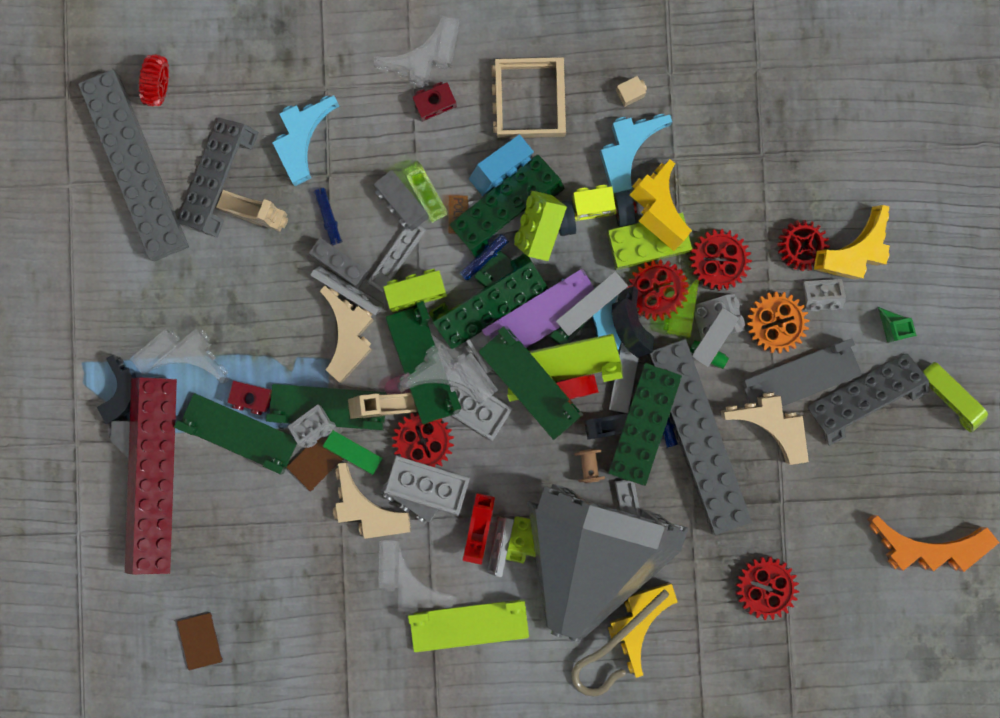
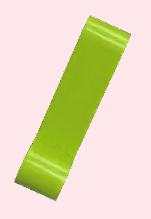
[922,362,988,433]

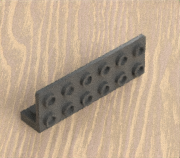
[178,118,259,238]
[741,338,862,407]
[808,354,929,446]

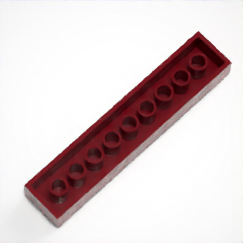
[124,377,177,575]

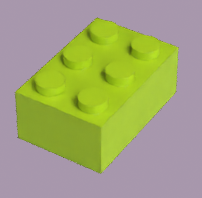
[514,191,567,261]
[383,269,447,313]

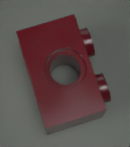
[413,82,457,122]
[227,381,272,415]

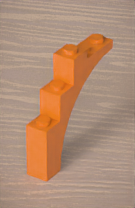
[867,515,1000,572]

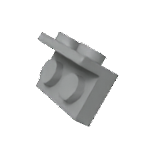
[803,279,846,311]
[465,331,493,374]
[288,405,336,448]

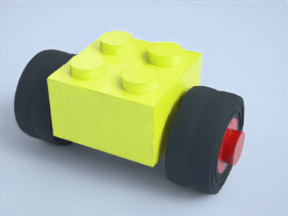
[559,185,637,236]

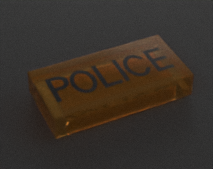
[448,195,468,234]

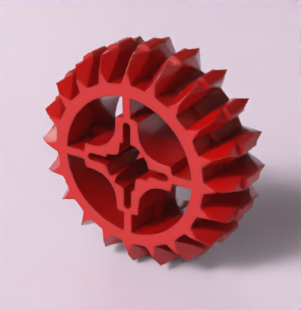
[138,54,169,107]
[777,220,830,272]

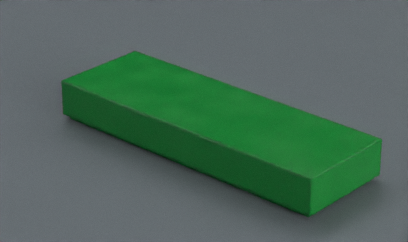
[323,430,383,475]

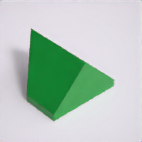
[878,307,917,343]

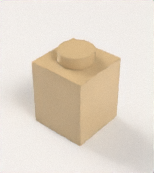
[616,76,647,107]

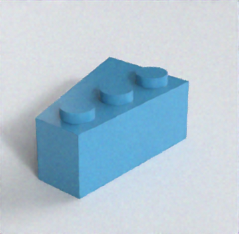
[469,134,534,196]

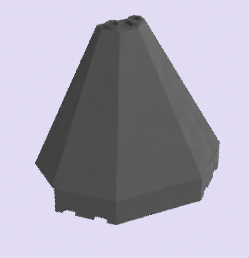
[527,484,688,642]

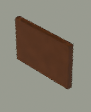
[287,436,344,492]
[177,613,223,671]

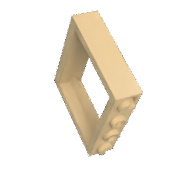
[492,57,566,138]

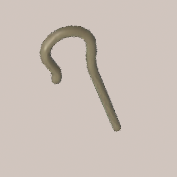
[571,589,669,697]

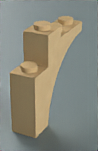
[216,190,288,232]
[320,286,374,384]
[721,392,809,465]
[348,393,417,419]
[333,463,411,539]

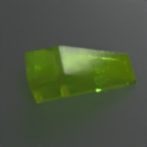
[402,160,449,223]
[663,280,699,338]

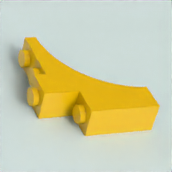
[630,159,692,251]
[814,205,890,279]
[608,582,678,678]

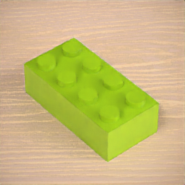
[607,212,692,270]

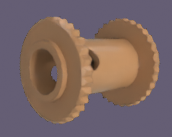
[574,449,605,483]

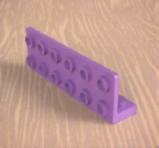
[482,268,595,348]

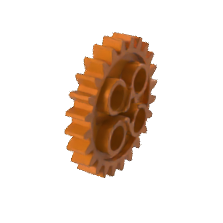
[746,291,810,354]

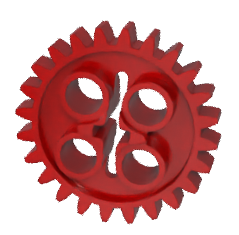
[689,229,752,291]
[627,259,689,321]
[392,413,454,468]
[735,556,799,620]

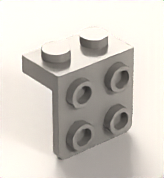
[693,294,745,340]

